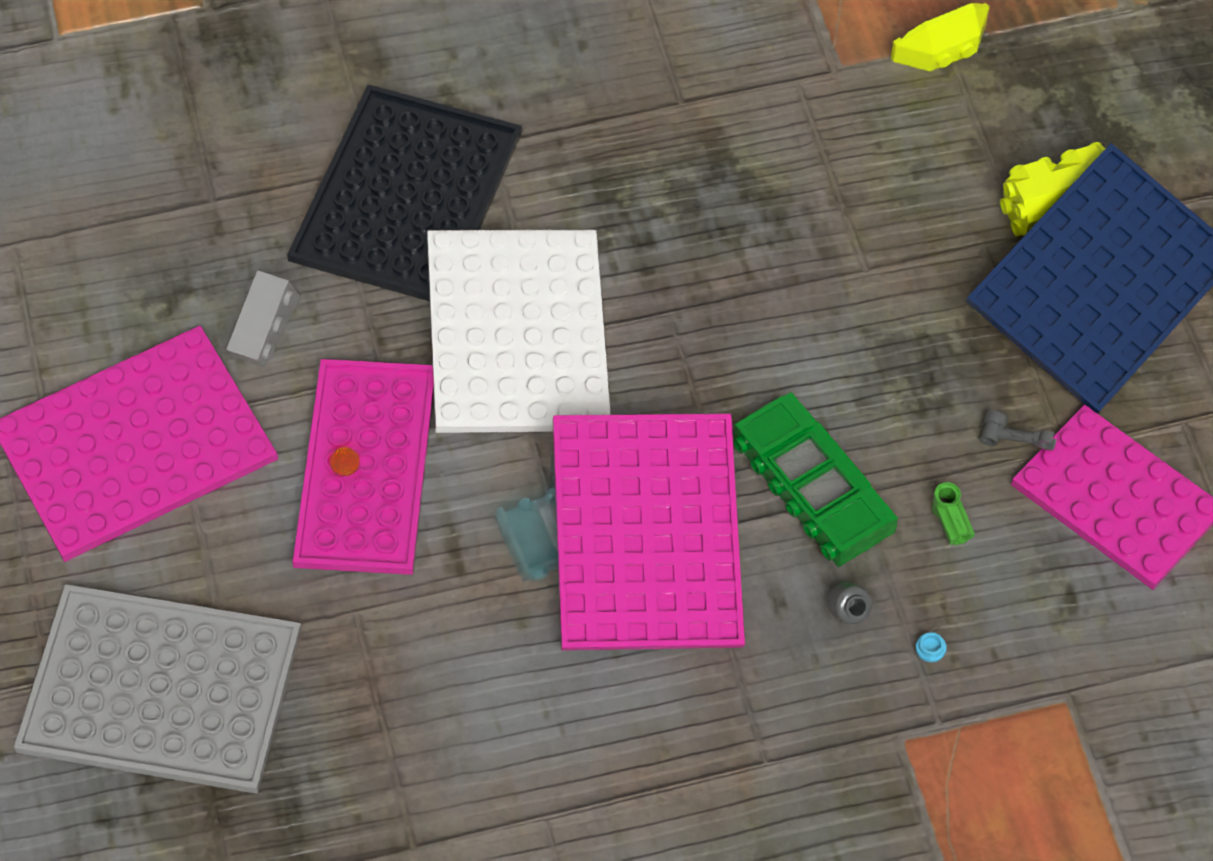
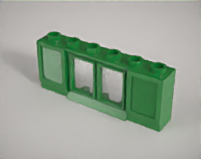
[733,392,898,568]

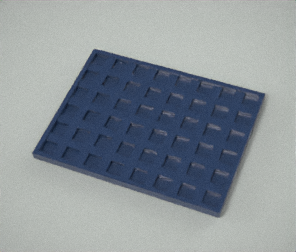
[965,143,1213,414]

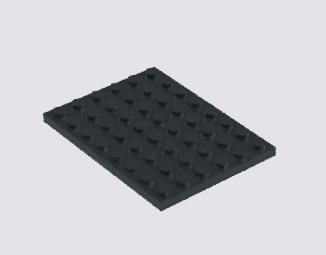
[287,84,522,301]

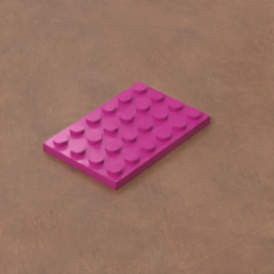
[1011,405,1213,590]

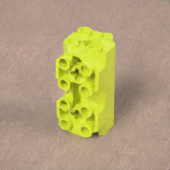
[1000,142,1106,236]

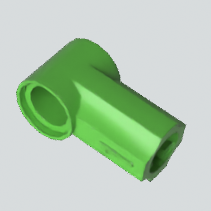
[931,482,975,546]

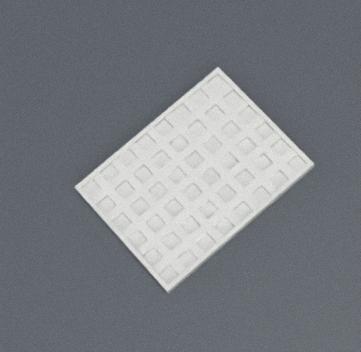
[427,230,610,433]

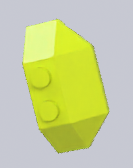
[891,3,989,71]

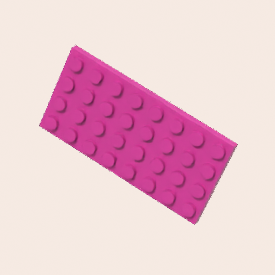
[293,359,434,575]

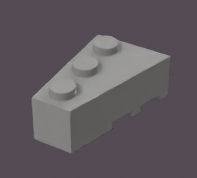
[226,270,301,367]

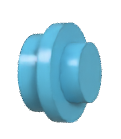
[916,632,946,662]

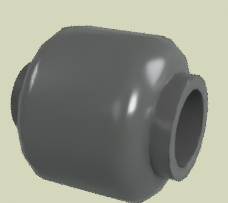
[828,582,872,624]

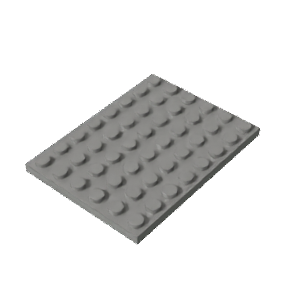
[14,584,302,794]

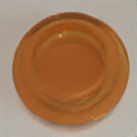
[330,447,360,476]

